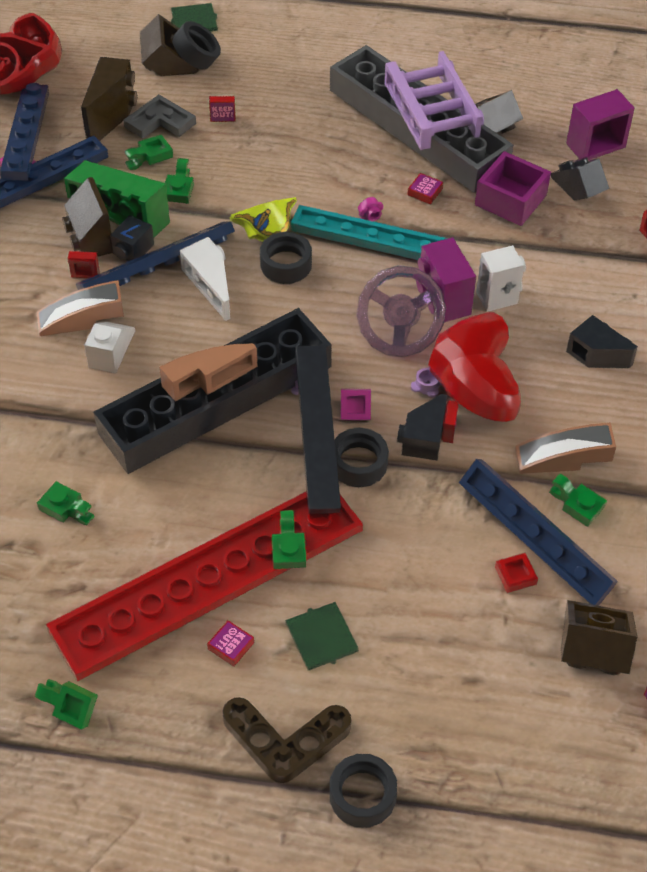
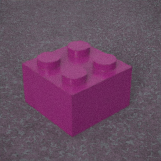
[566,89,635,160]
[475,151,551,226]
[416,237,476,324]

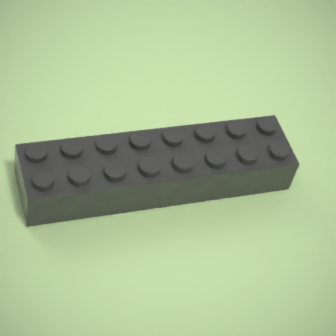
[330,45,514,193]

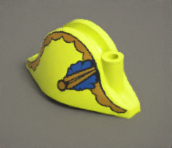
[230,197,297,242]

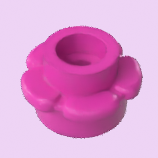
[358,197,384,222]

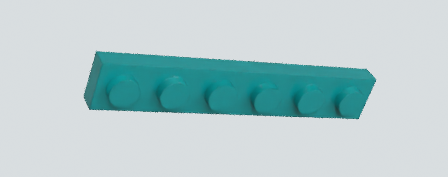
[291,205,448,260]

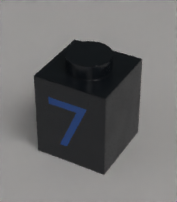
[110,215,154,261]

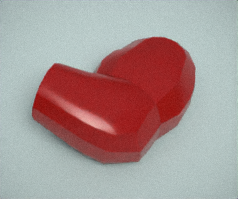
[0,13,62,95]
[428,312,521,422]

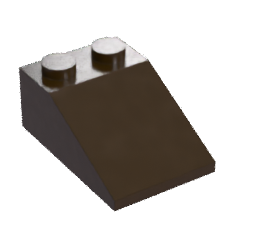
[81,57,138,141]

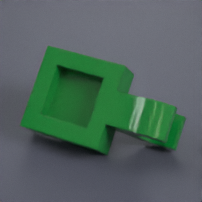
[125,134,173,170]
[165,158,194,204]
[549,474,607,527]
[37,481,94,526]
[272,510,306,569]
[35,679,98,730]

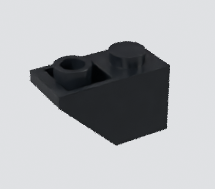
[551,157,610,201]
[566,315,638,368]

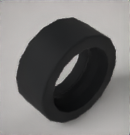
[172,21,221,69]
[260,232,312,284]
[335,427,389,488]
[330,754,397,828]

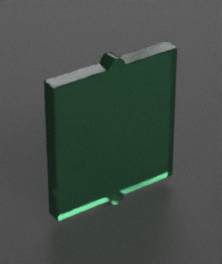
[171,3,218,32]
[285,602,359,671]

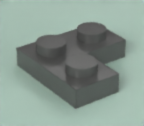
[123,94,196,139]

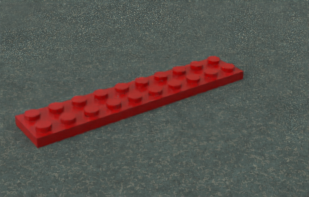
[46,492,363,682]

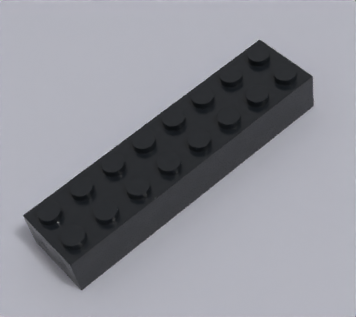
[93,308,332,474]

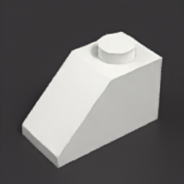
[84,322,135,373]

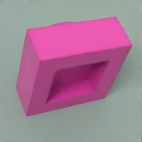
[341,388,371,420]

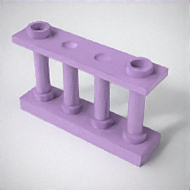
[384,51,484,150]

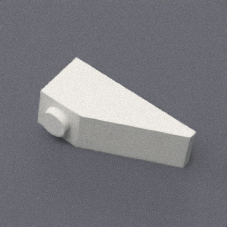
[180,237,230,321]

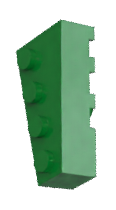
[64,160,170,237]

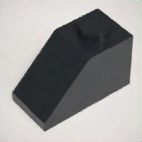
[397,394,448,461]

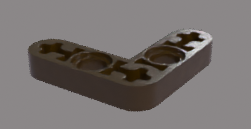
[223,697,352,783]

